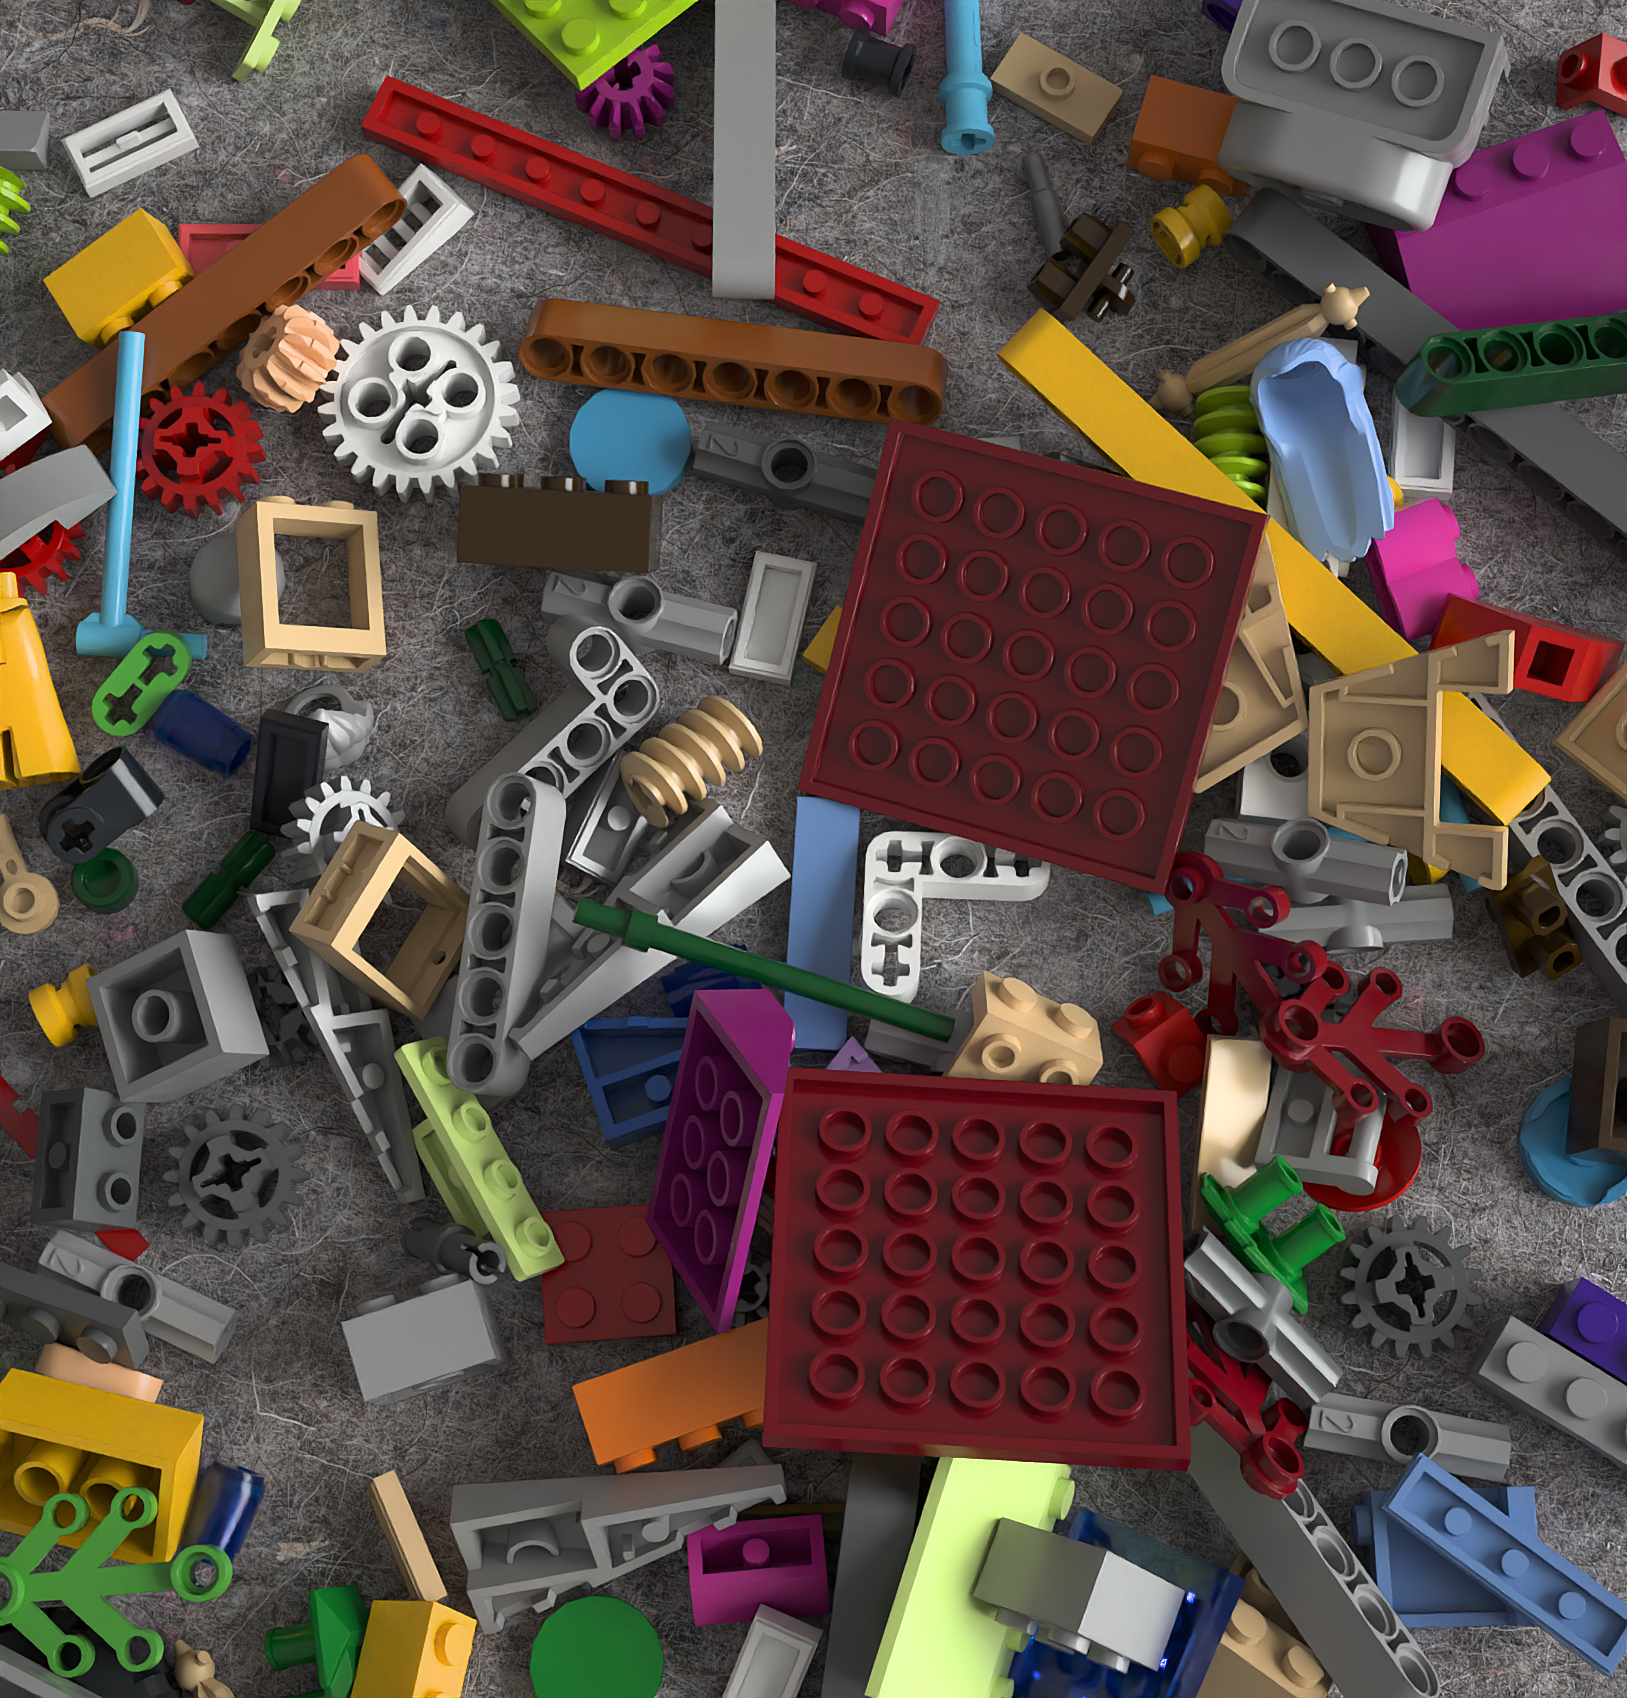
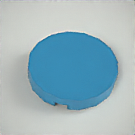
[569,388,692,494]
[1517,1078,1627,1208]

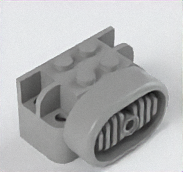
[1217,0,1511,233]

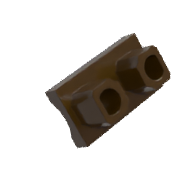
[1026,212,1136,324]
[1485,855,1582,980]

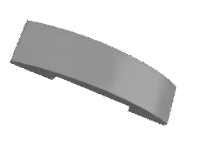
[0,444,118,560]

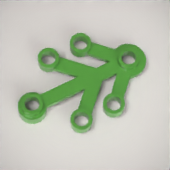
[0,1487,232,1678]

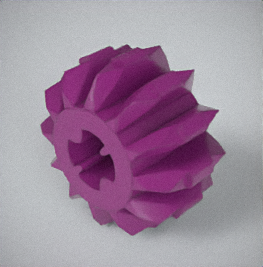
[575,44,676,142]

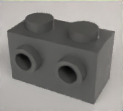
[30,1087,146,1232]

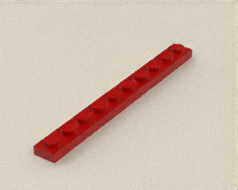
[361,75,940,346]

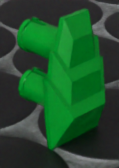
[1200,1155,1346,1315]
[264,1584,370,1698]

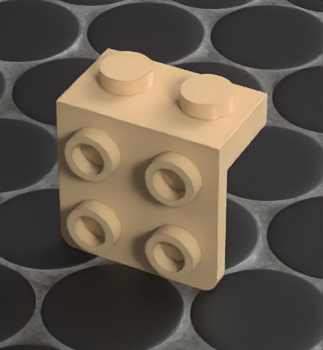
[941,970,1103,1086]

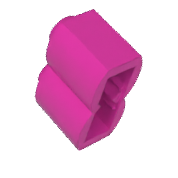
[1363,496,1479,643]

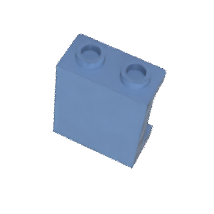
[1351,1486,1538,1628]

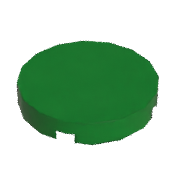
[529,1595,665,1698]

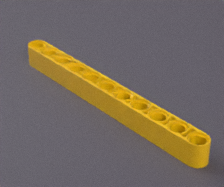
[996,308,1551,826]

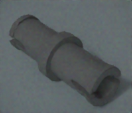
[401,1216,507,1285]

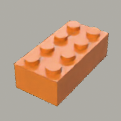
[572,1317,768,1474]

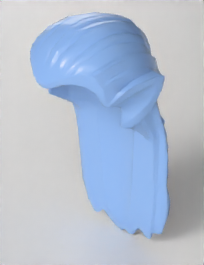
[1249,338,1394,563]

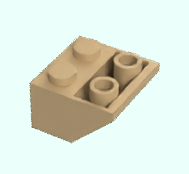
[1165,1551,1333,1698]

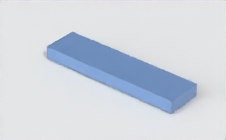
[784,796,860,1054]
[1378,1452,1627,1677]

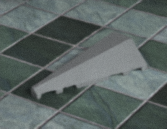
[508,793,791,1060]
[247,888,426,1204]
[450,1464,787,1635]

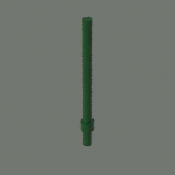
[572,897,955,1043]

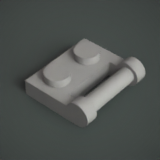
[1254,1057,1388,1196]

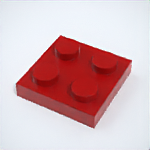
[539,1204,678,1345]

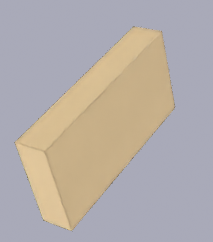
[366,1469,448,1602]

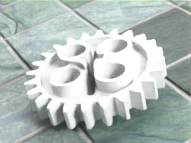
[317,305,520,503]

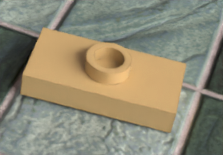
[990,32,1124,147]

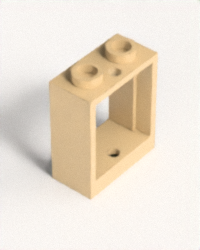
[236,496,386,673]
[288,820,470,1021]

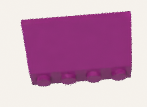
[1364,108,1627,331]
[646,989,795,1334]

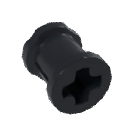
[841,26,917,98]

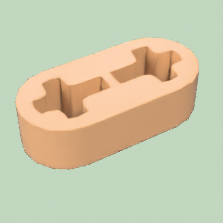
[34,1342,164,1403]

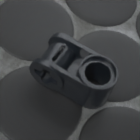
[38,745,165,864]

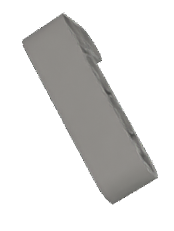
[445,612,660,853]

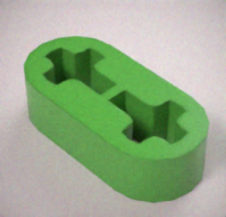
[91,629,193,737]

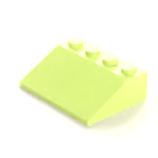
[864,1457,1075,1698]

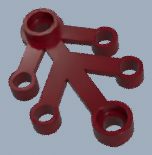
[1158,851,1332,1074]
[1258,961,1485,1128]
[1185,1290,1307,1500]

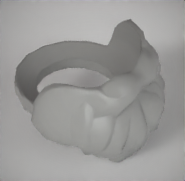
[285,684,374,773]

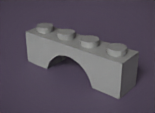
[1463,1315,1627,1473]

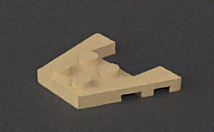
[1195,533,1309,794]
[1307,630,1515,890]

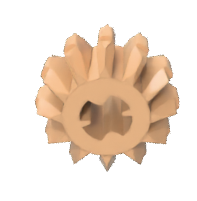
[236,304,340,413]

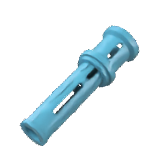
[938,0,995,155]

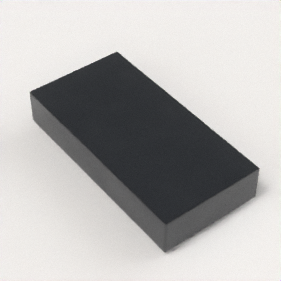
[249,708,329,840]

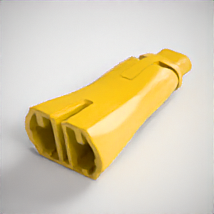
[0,572,81,791]

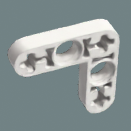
[861,831,1051,1004]

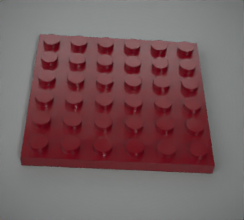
[797,417,1271,896]
[762,1067,1191,1471]

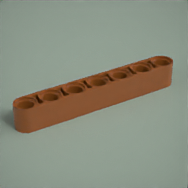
[40,154,407,458]
[518,298,948,426]

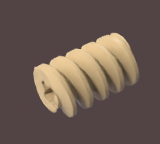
[620,695,763,828]

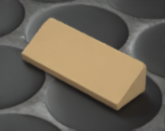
[1187,1034,1272,1236]

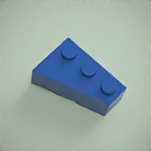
[570,1016,791,1151]

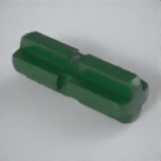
[465,618,537,722]
[181,830,276,930]

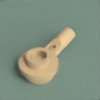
[0,814,60,936]

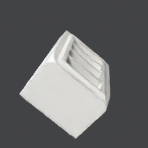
[359,164,475,295]

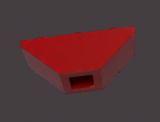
[1427,592,1625,702]

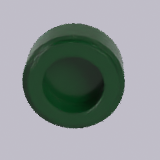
[71,848,139,914]

